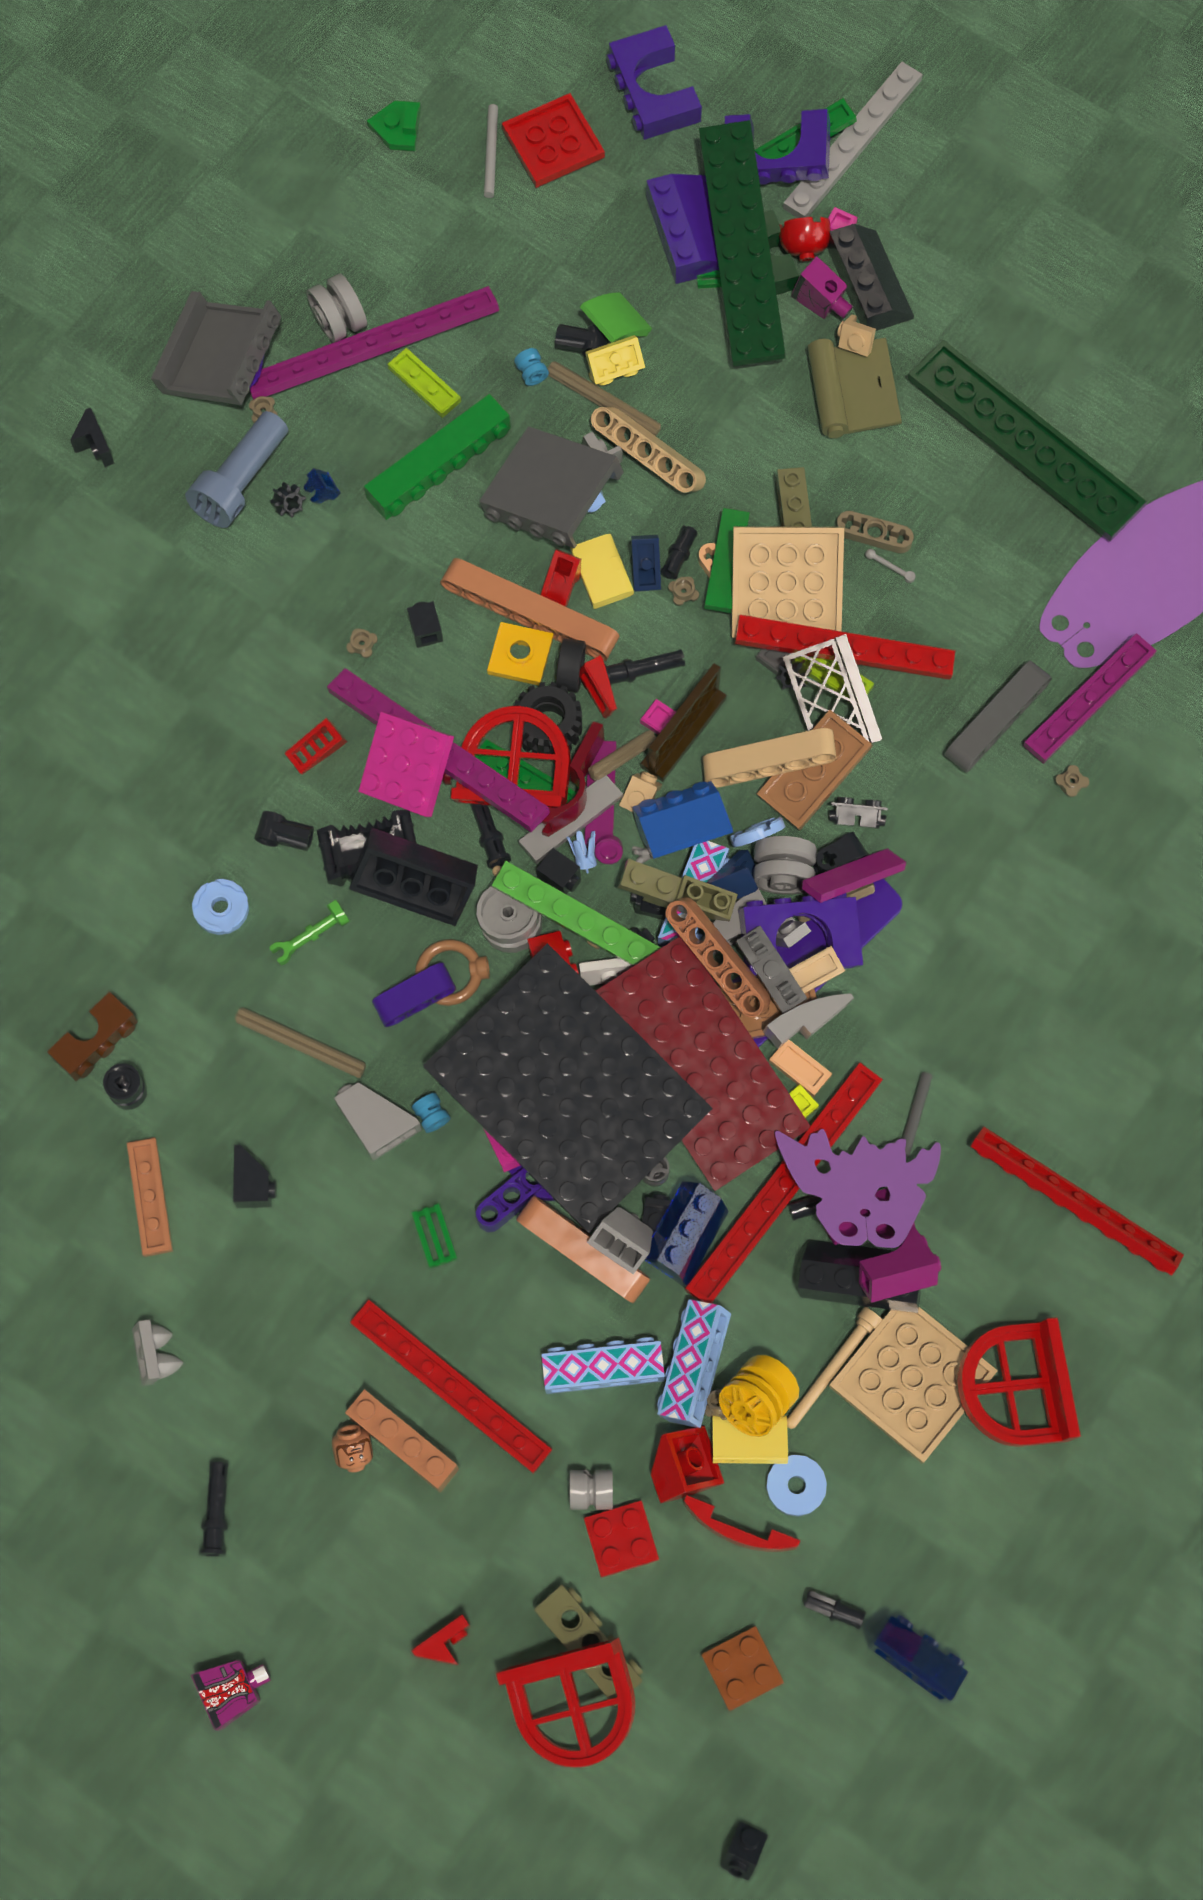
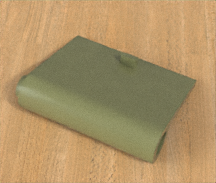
[807,337,902,438]

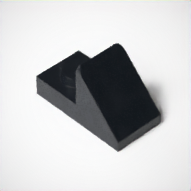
[70,407,115,467]

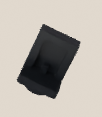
[721,1822,768,1880]

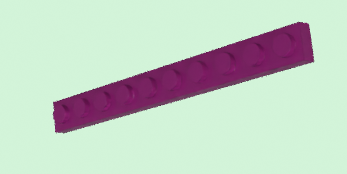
[249,286,499,400]
[327,668,550,833]

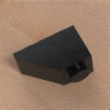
[233,1145,277,1208]

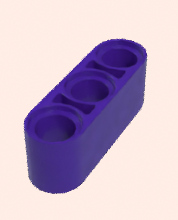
[372,963,457,1027]

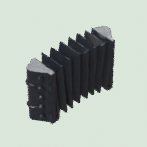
[317,810,417,887]

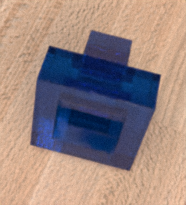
[304,468,341,504]

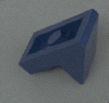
[631,534,661,591]
[707,850,758,900]

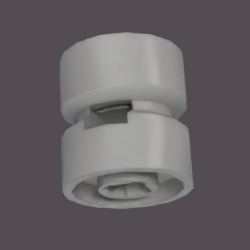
[570,1470,613,1510]

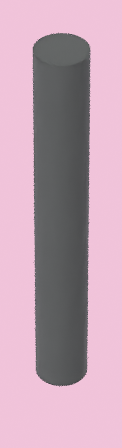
[903,1072,933,1157]

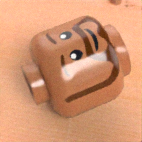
[332,1425,373,1472]

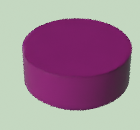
[595,835,623,864]

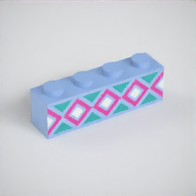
[658,841,730,948]
[657,1299,731,1428]
[542,1337,665,1394]

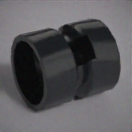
[103,1064,147,1110]

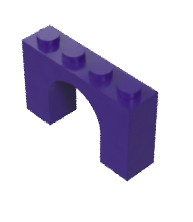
[606,25,702,140]
[724,109,830,184]
[739,893,863,977]

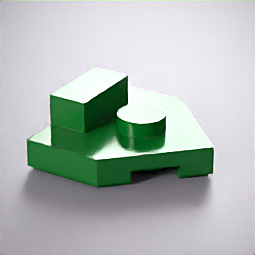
[367,101,421,151]

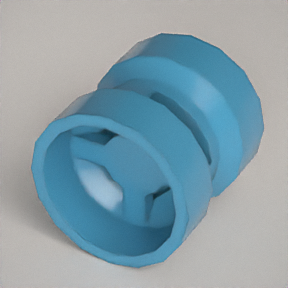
[514,348,549,386]
[412,1093,451,1133]

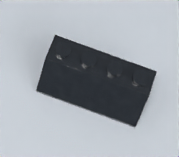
[827,224,914,331]
[349,827,478,926]
[798,1240,921,1313]

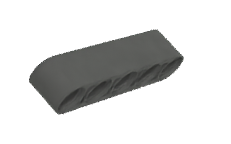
[945,660,1052,773]

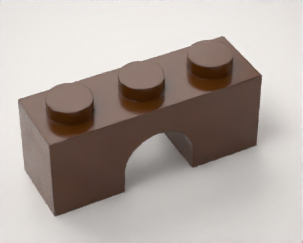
[47,991,138,1082]

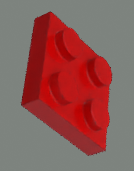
[584,1500,659,1578]

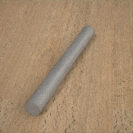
[484,104,498,198]

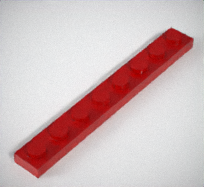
[735,615,955,680]
[970,1127,1184,1276]
[350,1300,553,1475]

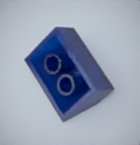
[645,1181,729,1288]
[868,1615,968,1704]

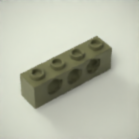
[776,467,812,527]
[534,1585,643,1707]

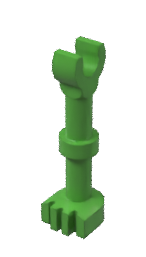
[269,900,350,965]

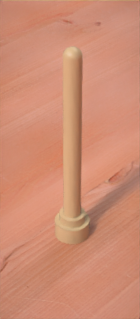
[787,1307,882,1429]

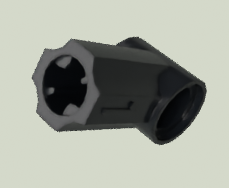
[555,324,608,357]
[254,811,314,851]

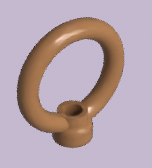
[415,939,490,1006]

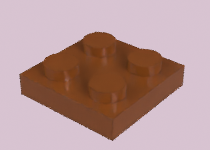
[701,1626,784,1712]

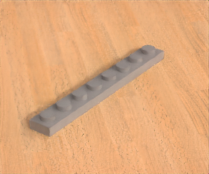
[783,62,923,218]

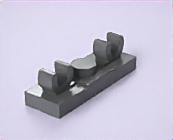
[735,926,807,1014]

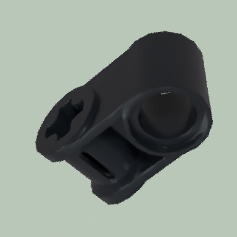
[813,832,869,875]

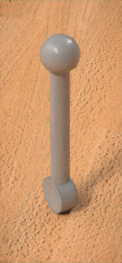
[865,549,916,583]

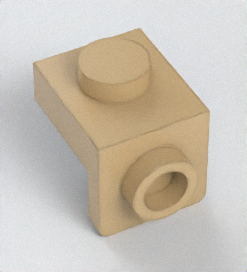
[837,314,876,357]
[619,771,662,812]

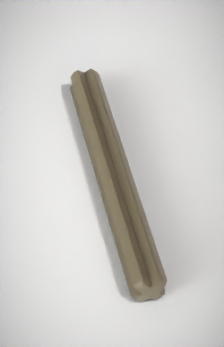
[547,361,661,436]
[235,1008,366,1078]

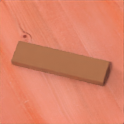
[127,1138,173,1257]

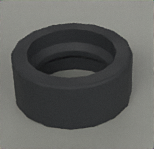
[556,638,586,693]

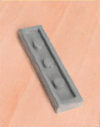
[519,775,623,864]

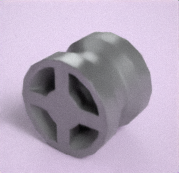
[642,1157,670,1187]

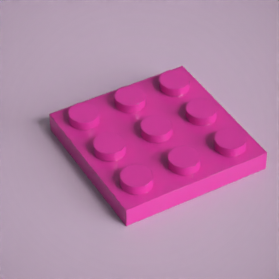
[358,712,454,817]

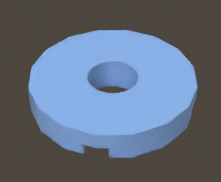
[730,817,786,847]
[192,879,249,935]
[766,1455,827,1517]

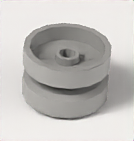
[306,273,367,343]
[753,836,817,894]
[476,886,543,953]

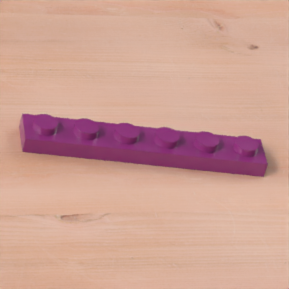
[1023,633,1157,764]

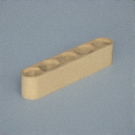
[591,407,706,492]
[702,728,837,788]

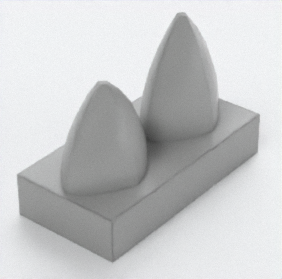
[132,1320,183,1386]

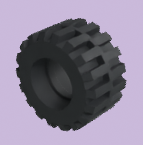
[513,682,582,754]

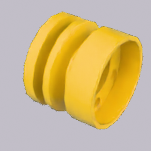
[719,1355,799,1437]

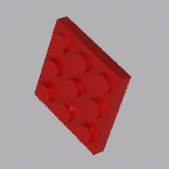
[502,93,605,188]

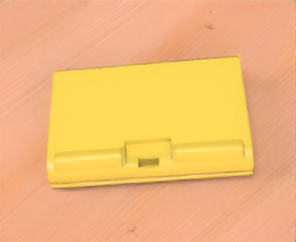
[570,534,634,609]
[712,1416,788,1464]

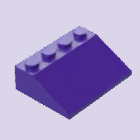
[646,174,719,284]

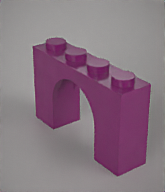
[823,1188,941,1303]

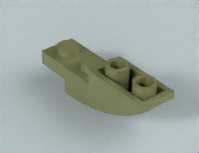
[618,859,738,922]

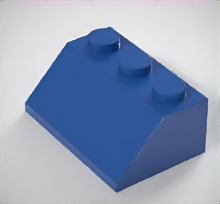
[632,781,733,859]

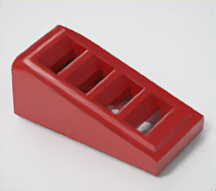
[579,655,617,719]
[284,718,348,775]

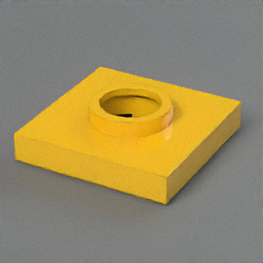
[487,622,554,686]

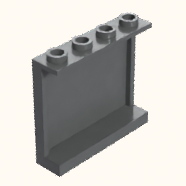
[151,291,281,405]
[479,426,624,548]

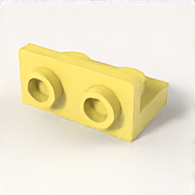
[585,335,645,385]

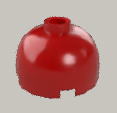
[779,217,831,262]

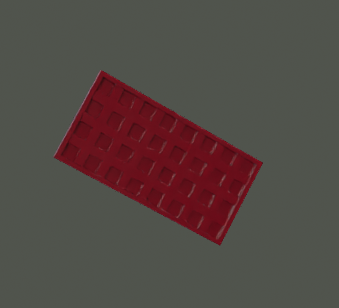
[596,936,810,1192]

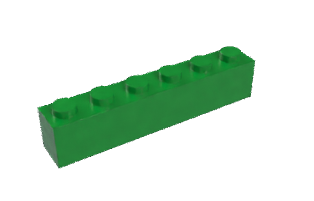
[364,394,511,520]

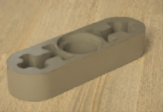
[836,511,914,553]

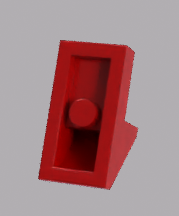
[541,549,582,607]
[411,1614,471,1666]

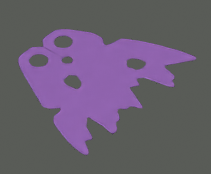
[775,1129,941,1248]

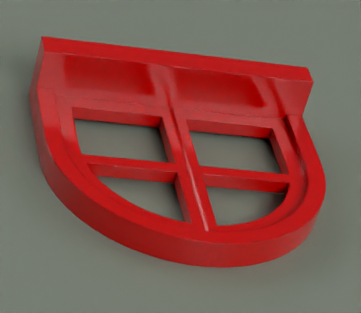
[451,706,571,808]
[958,1318,1081,1447]
[496,1637,635,1768]

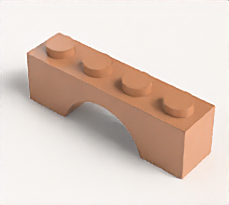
[345,1389,459,1493]

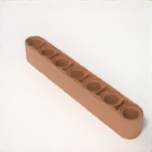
[440,558,620,661]

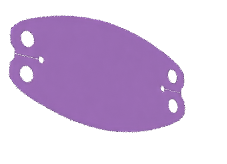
[1040,480,1203,668]

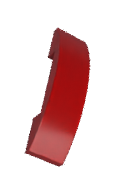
[684,1495,801,1552]

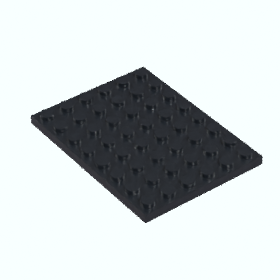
[422,943,713,1234]

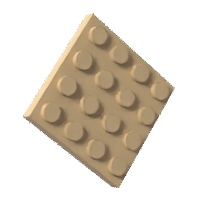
[732,526,844,637]
[829,1307,998,1464]

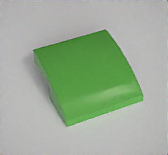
[580,292,652,343]

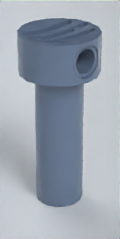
[185,411,288,528]

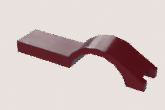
[541,721,604,837]

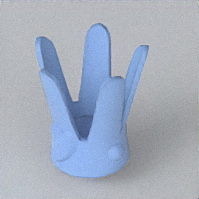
[566,831,597,874]

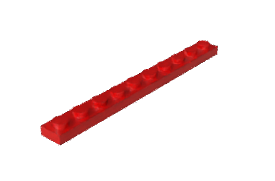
[685,1063,883,1304]

